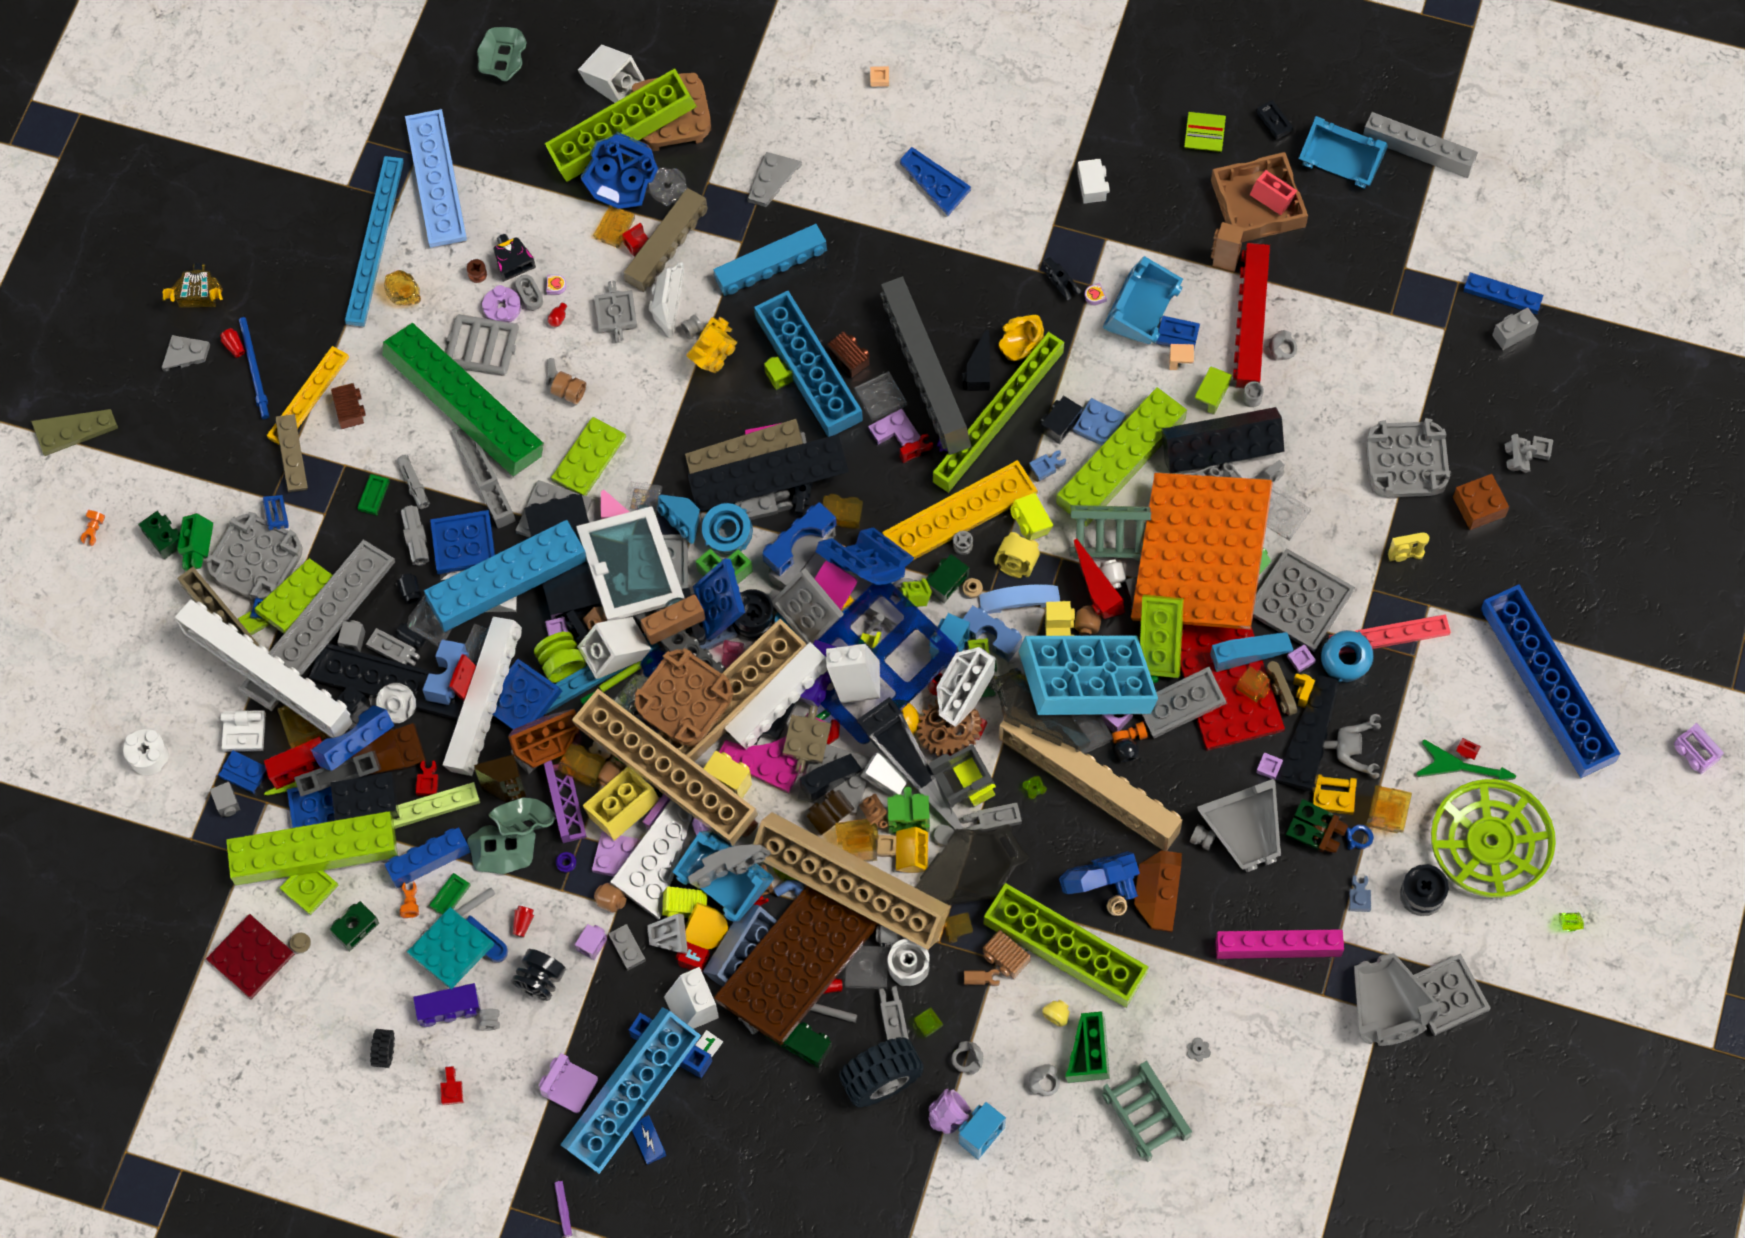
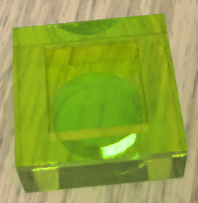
[1559,912,1584,931]
[914,1008,943,1038]

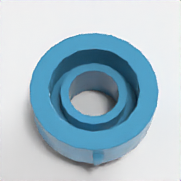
[702,503,753,555]
[1321,630,1373,682]

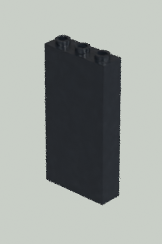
[524,494,602,620]

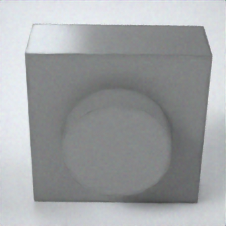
[1532,436,1553,460]
[1263,460,1285,482]

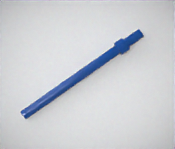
[239,317,269,419]

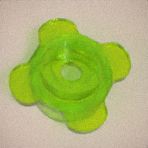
[1023,776,1047,799]

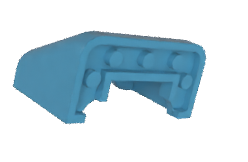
[1299,116,1388,189]
[1103,256,1183,345]
[673,831,774,922]

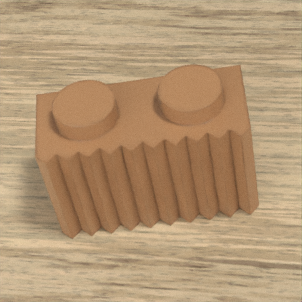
[983,930,1031,979]

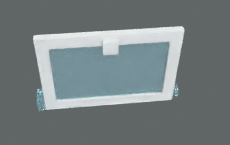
[576,504,685,621]

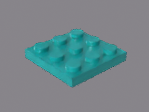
[407,907,495,990]

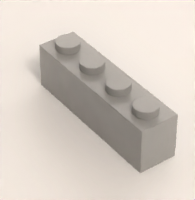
[769,527,836,590]

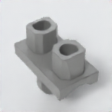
[1505,434,1537,473]

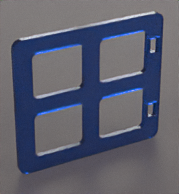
[818,583,959,745]

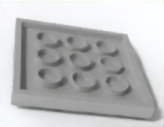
[1253,548,1355,652]

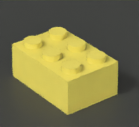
[583,767,659,841]

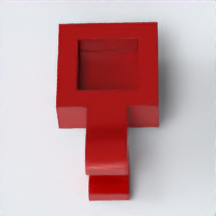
[900,434,933,463]
[440,1066,464,1105]

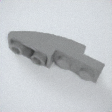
[688,844,771,889]

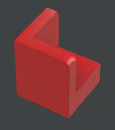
[622,223,649,257]

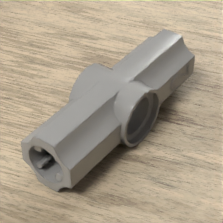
[401,505,429,566]

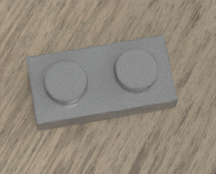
[608,924,646,971]

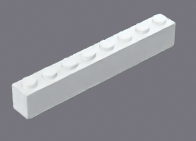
[443,617,522,776]

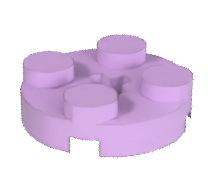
[482,285,521,322]

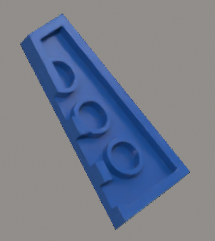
[900,147,971,216]

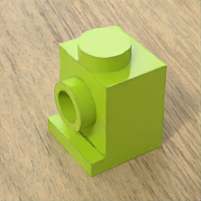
[764,357,793,390]
[898,578,932,607]

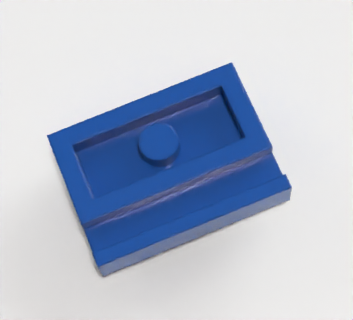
[1156,315,1200,349]
[218,750,267,794]

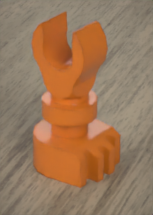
[81,510,105,546]
[1112,722,1148,744]
[400,881,419,918]

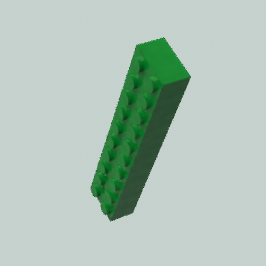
[382,322,544,477]

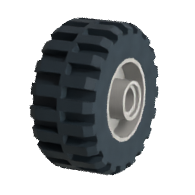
[839,1037,924,1107]

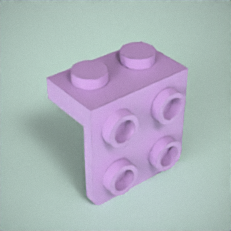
[539,1053,598,1113]

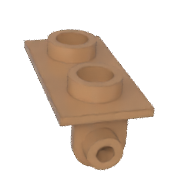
[859,794,888,828]

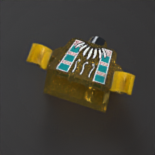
[163,263,223,307]

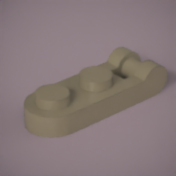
[1266,661,1297,716]

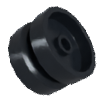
[1400,864,1449,916]

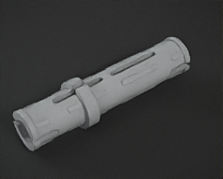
[397,455,430,509]

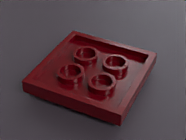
[206,914,295,1000]

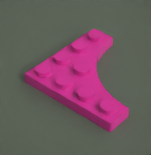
[719,713,825,794]

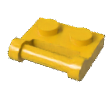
[1313,774,1357,815]

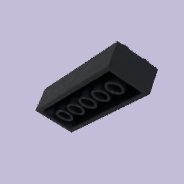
[1162,407,1285,473]

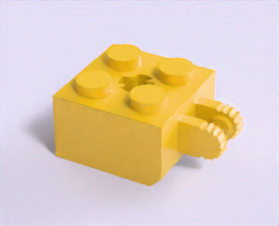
[686,324,738,373]

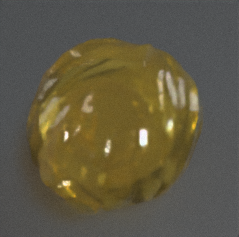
[384,270,421,306]

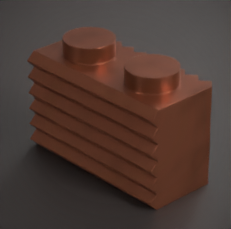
[827,332,870,378]
[331,383,366,429]

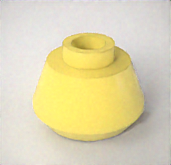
[1043,1000,1070,1027]

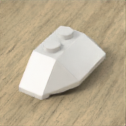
[649,262,684,338]
[937,647,996,727]

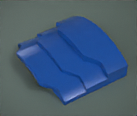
[816,527,914,585]

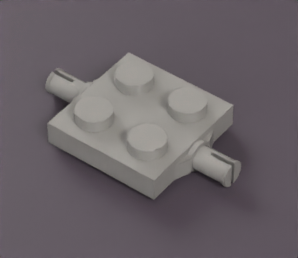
[594,281,637,342]

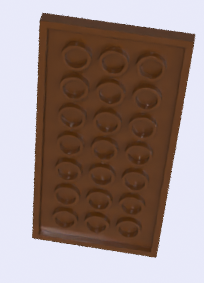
[714,886,879,1045]

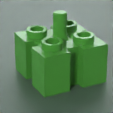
[887,787,930,834]

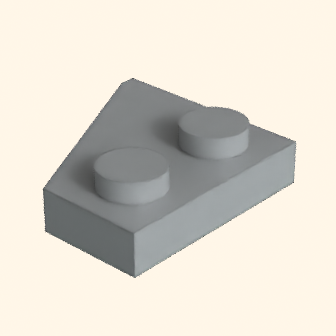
[162,335,210,371]
[648,913,688,954]

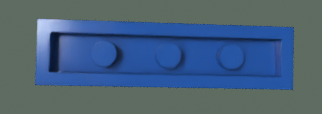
[1463,272,1544,314]

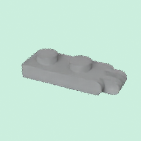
[366,628,420,666]

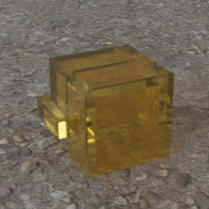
[1365,785,1412,834]
[835,819,879,862]

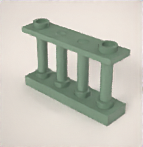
[1069,505,1151,561]
[1102,1060,1192,1162]

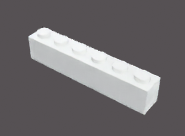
[725,642,827,750]

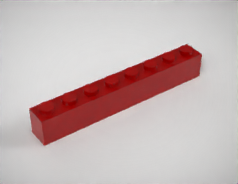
[1232,243,1270,388]

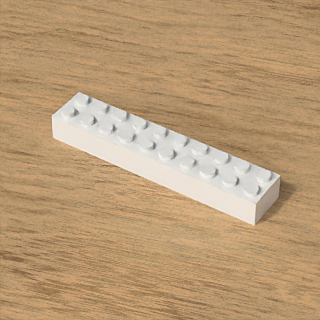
[175,599,353,738]

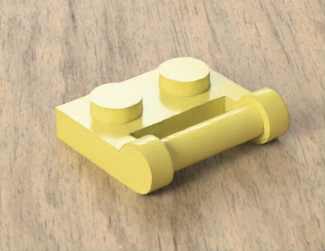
[1388,533,1429,562]

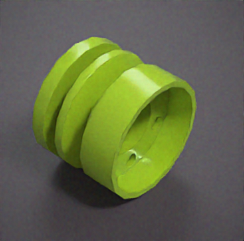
[534,632,586,683]

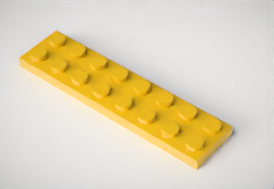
[882,460,1038,560]

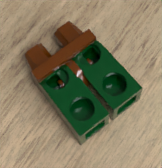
[1285,799,1348,853]

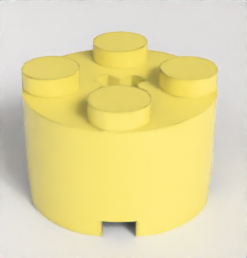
[994,532,1040,578]

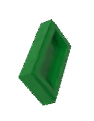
[357,474,390,516]
[429,873,471,915]

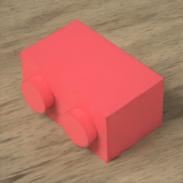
[1250,170,1297,215]

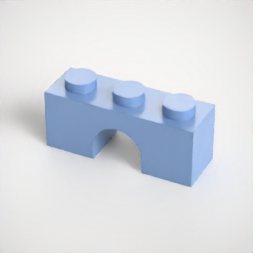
[963,605,1022,662]
[423,640,469,705]

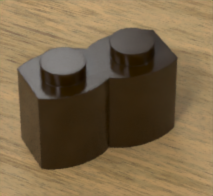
[806,789,855,835]

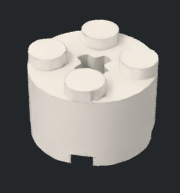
[123,729,169,776]
[888,939,929,986]

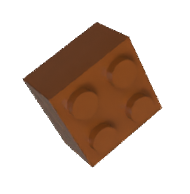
[1453,474,1509,530]

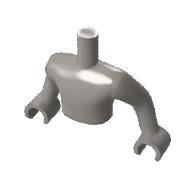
[1324,714,1381,779]

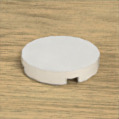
[376,683,416,723]

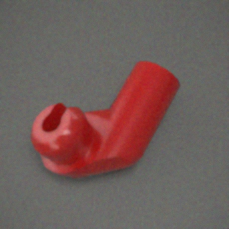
[827,719,841,745]

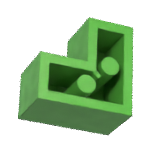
[696,549,753,584]

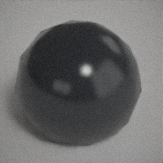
[1114,738,1139,763]

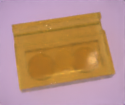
[593,205,635,249]

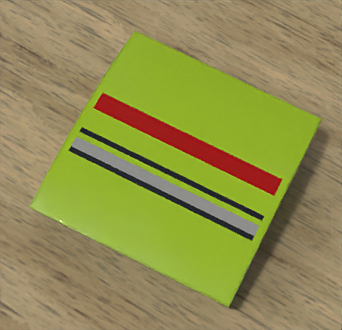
[1184,112,1226,152]

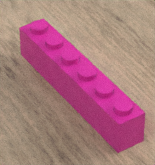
[1216,930,1344,959]

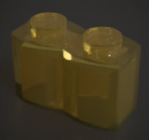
[823,494,863,529]
[558,744,606,787]

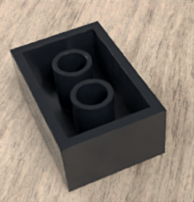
[330,772,400,821]

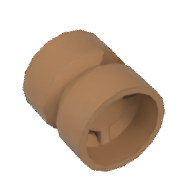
[551,371,587,404]

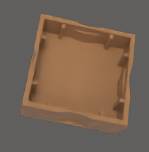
[1211,152,1308,242]

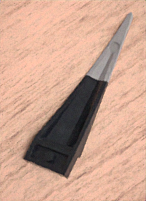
[857,697,970,843]

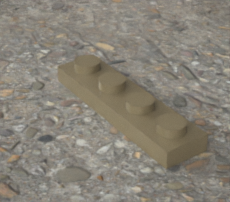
[275,414,308,493]

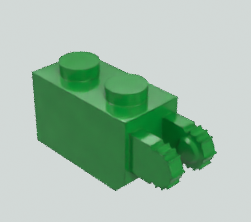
[177,513,214,572]

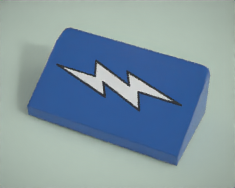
[632,1115,666,1165]

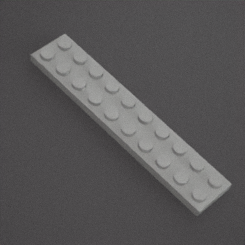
[239,540,395,711]

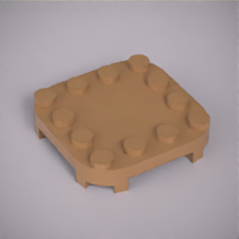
[630,73,711,151]
[635,648,734,747]

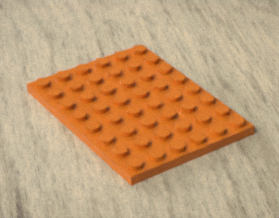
[1131,473,1273,629]

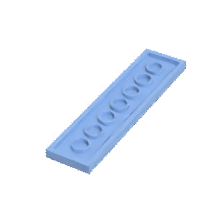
[405,109,467,248]

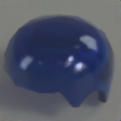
[640,650,665,680]

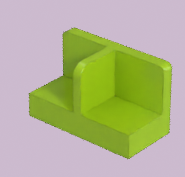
[1195,366,1232,414]

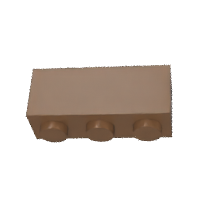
[1211,222,1245,272]
[641,594,705,645]

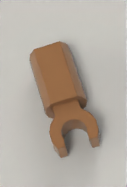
[964,969,1000,986]

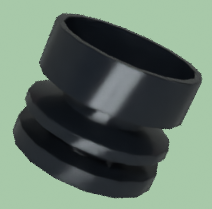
[732,589,774,641]
[511,948,566,1001]

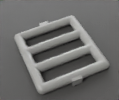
[446,314,519,375]

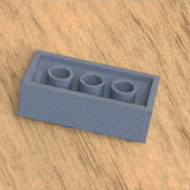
[703,904,777,987]

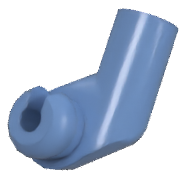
[774,880,804,897]

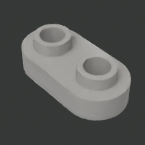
[516,275,543,310]

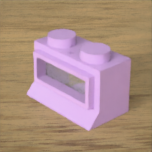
[1674,723,1724,774]

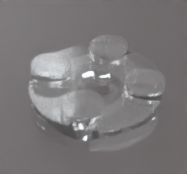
[649,167,687,206]

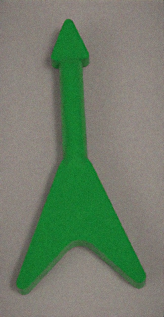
[1416,739,1516,781]

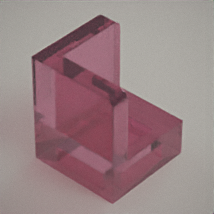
[722,640,745,669]

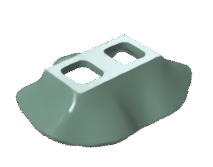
[477,27,527,81]
[489,798,556,839]
[467,825,535,874]

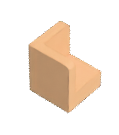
[1169,344,1194,370]

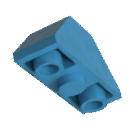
[657,495,700,544]

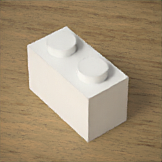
[1077,159,1110,204]
[860,753,908,797]

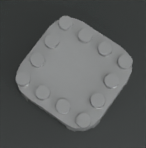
[1366,418,1451,497]
[206,512,303,601]

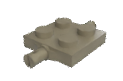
[782,705,831,773]

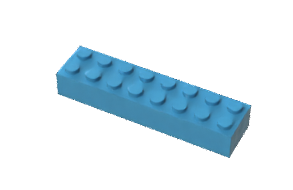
[754,291,863,437]
[424,520,587,632]
[561,1007,701,1174]

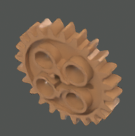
[916,699,982,757]

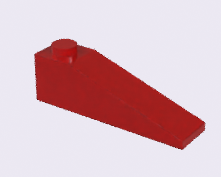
[1073,538,1125,619]

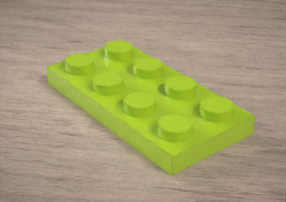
[551,417,626,496]
[255,558,333,633]
[1140,594,1184,678]

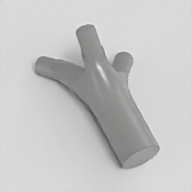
[545,358,558,385]
[864,614,884,634]

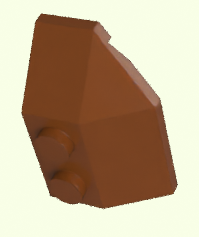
[508,709,579,768]
[1134,850,1182,932]

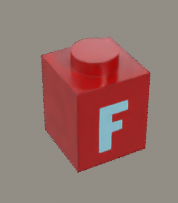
[676,942,710,974]

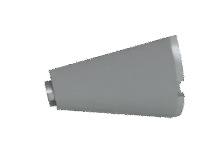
[1197,779,1281,872]
[1354,953,1441,1046]

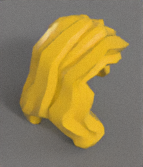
[999,315,1044,361]

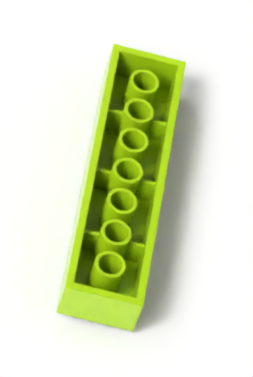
[545,69,697,182]
[1056,387,1187,527]
[226,811,398,886]
[983,883,1149,1008]

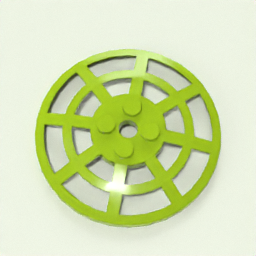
[1431,779,1556,898]

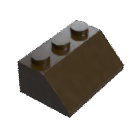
[474,754,526,803]

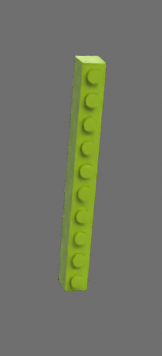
[933,332,1064,493]

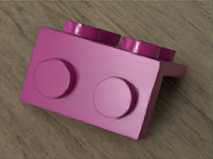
[815,561,857,610]

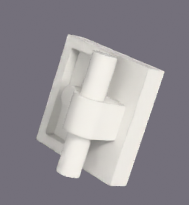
[221,710,266,752]

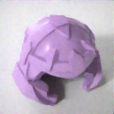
[928,1088,971,1134]

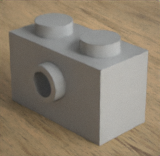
[1492,308,1539,350]

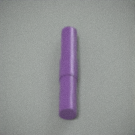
[554,1181,572,1237]

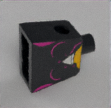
[493,234,536,282]

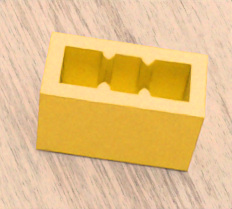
[896,827,928,873]

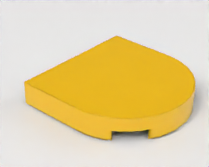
[685,902,728,949]

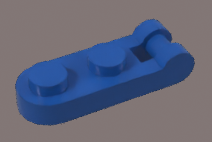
[466,915,508,962]

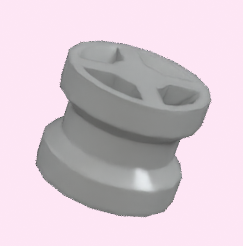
[681,315,704,339]
[953,531,973,555]
[479,1009,500,1031]

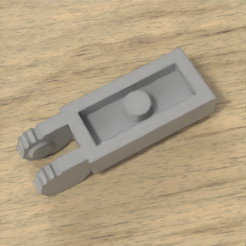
[735,491,793,520]
[962,803,1022,834]
[879,986,909,1040]

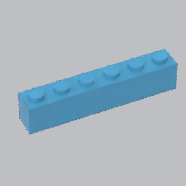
[713,224,827,296]

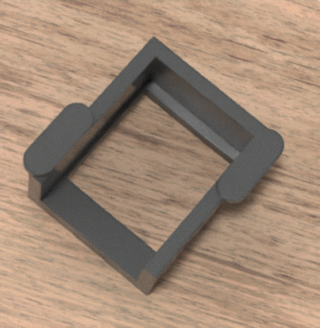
[929,744,995,808]

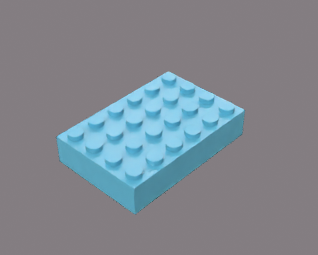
[1018,636,1158,715]

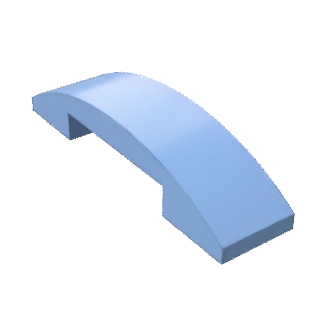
[979,585,1060,614]

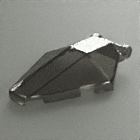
[988,668,1090,752]
[915,824,1029,905]

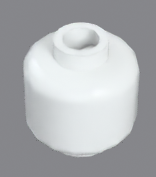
[1099,559,1126,589]

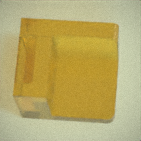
[944,912,973,944]

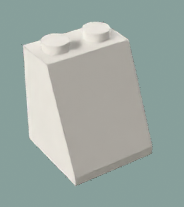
[578,44,644,103]
[577,617,651,679]
[826,644,880,703]
[664,967,719,1029]

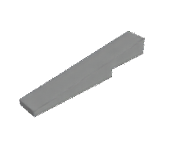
[452,427,516,529]

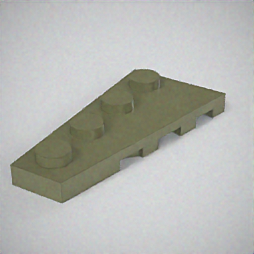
[31,409,118,456]

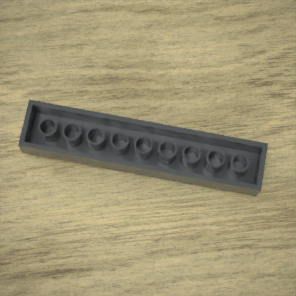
[880,276,971,455]

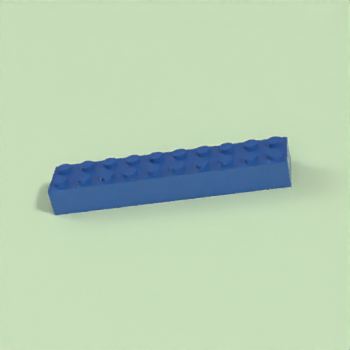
[1481,584,1621,778]

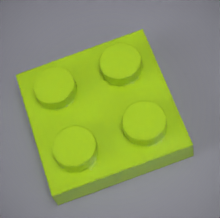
[280,871,339,916]

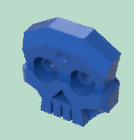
[581,132,658,209]
[1059,851,1140,900]

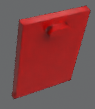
[449,654,476,701]

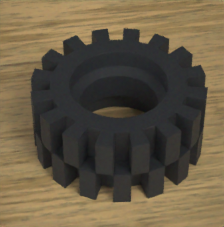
[370,1029,395,1068]

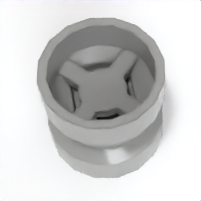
[1243,382,1264,407]
[1190,824,1216,851]

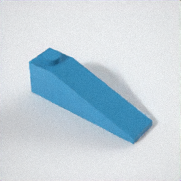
[1210,632,1293,672]

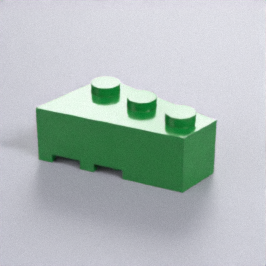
[1065,1011,1110,1083]

